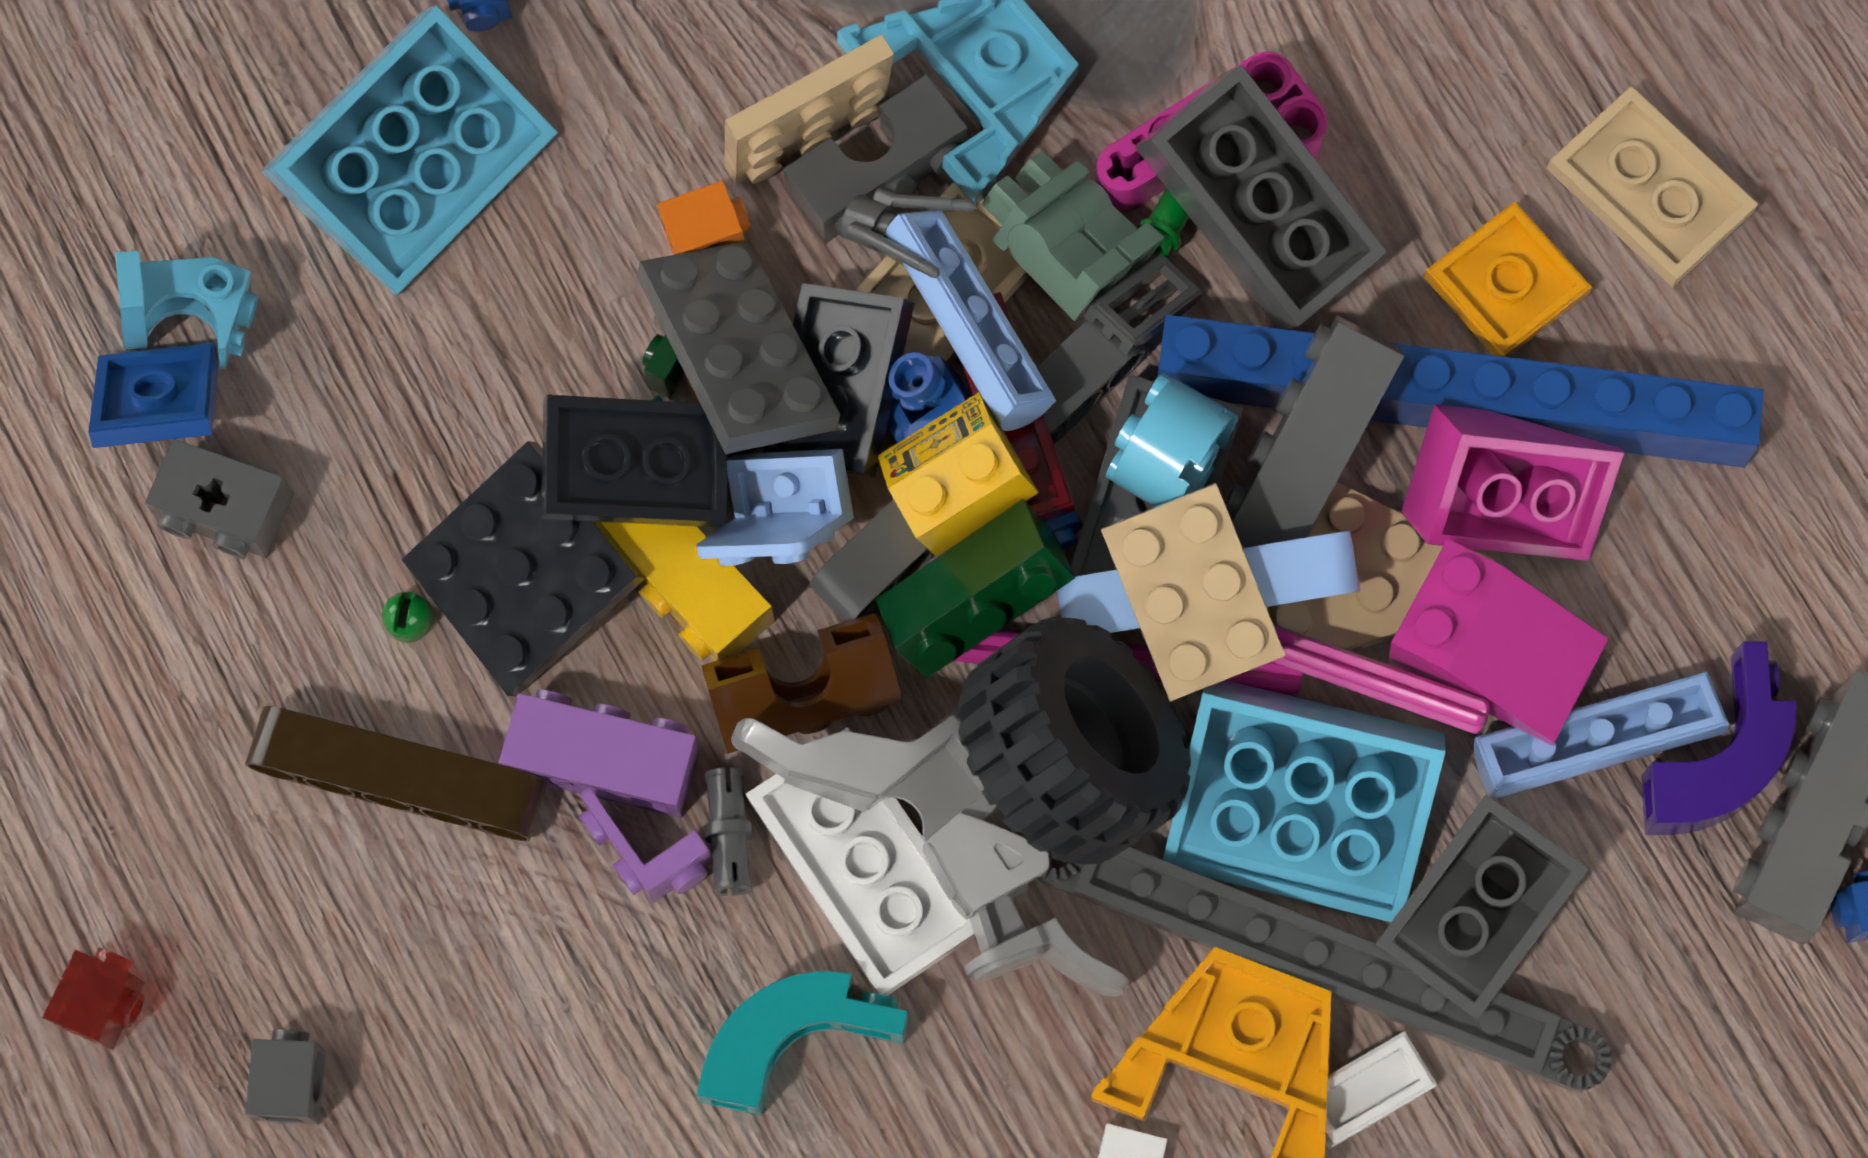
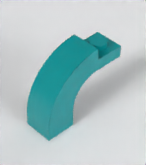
[696,971,909,1116]

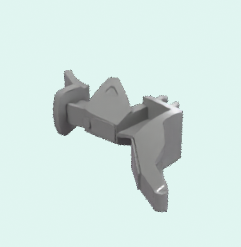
[731,715,1129,997]

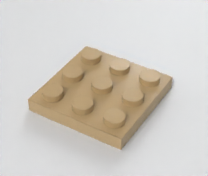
[724,34,894,185]

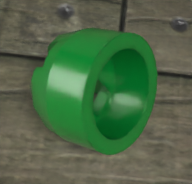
[382,592,433,643]

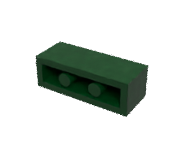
[876,499,1075,678]

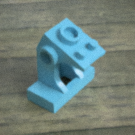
[115,251,259,369]

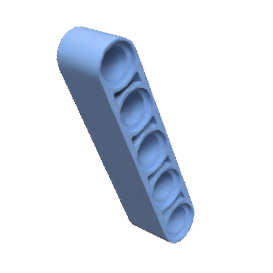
[1057,531,1361,633]

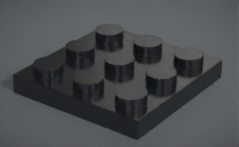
[401,441,645,696]

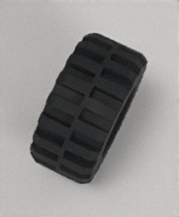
[957,617,1191,865]

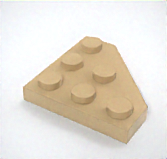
[1267,482,1494,650]

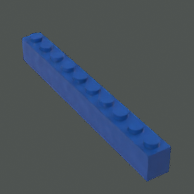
[1157,315,1764,468]

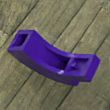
[1641,641,1796,835]

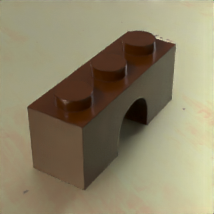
[701,613,903,753]

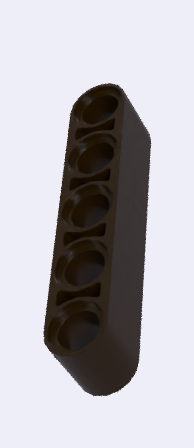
[245,706,547,842]

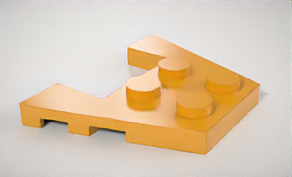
[1091,947,1331,1158]

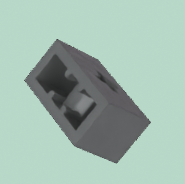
[145,439,294,559]

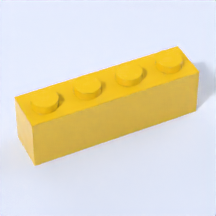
[601,522,775,661]

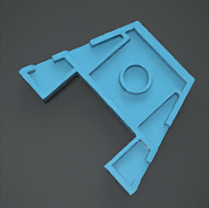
[837,0,1079,204]

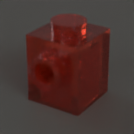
[42,947,145,1050]

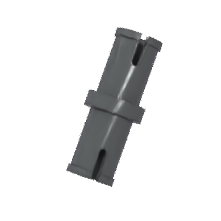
[704,767,753,896]

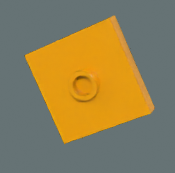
[1423,201,1592,357]

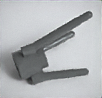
[841,188,976,278]

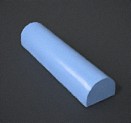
[886,210,1056,431]
[1474,672,1729,799]

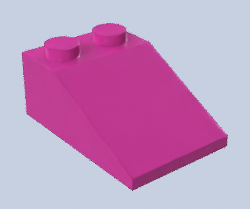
[1401,404,1624,561]
[1388,538,1608,746]

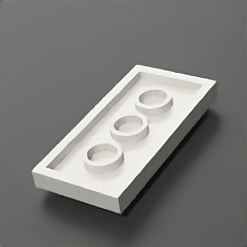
[746,727,975,996]

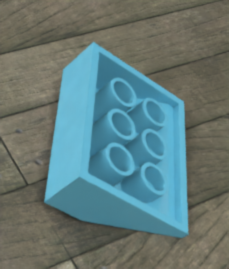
[261,5,558,295]
[1163,680,1446,922]

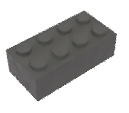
[1134,65,1387,329]

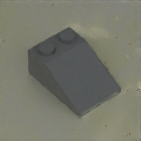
[1375,794,1589,1020]

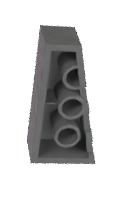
[1733,670,1868,945]

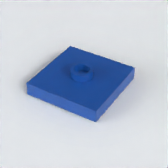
[88,343,219,448]

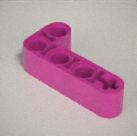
[1095,52,1327,212]

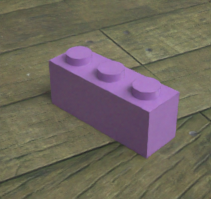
[498,690,700,818]

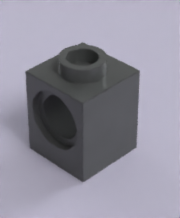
[245,1029,326,1125]

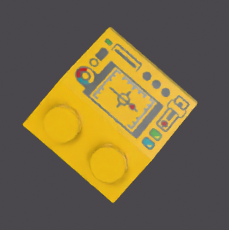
[878,392,1039,557]

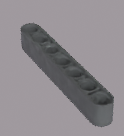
[809,320,1145,622]

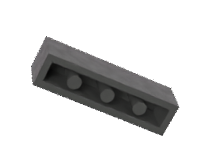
[1225,316,1404,548]

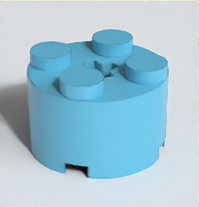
[1105,373,1238,507]

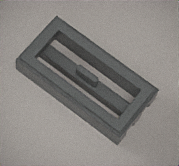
[1084,254,1203,356]

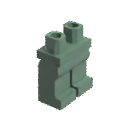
[982,151,1164,322]

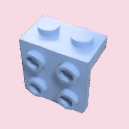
[696,449,854,566]

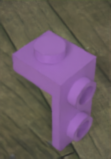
[579,787,713,903]

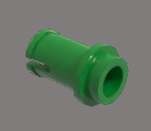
[1137,186,1189,257]

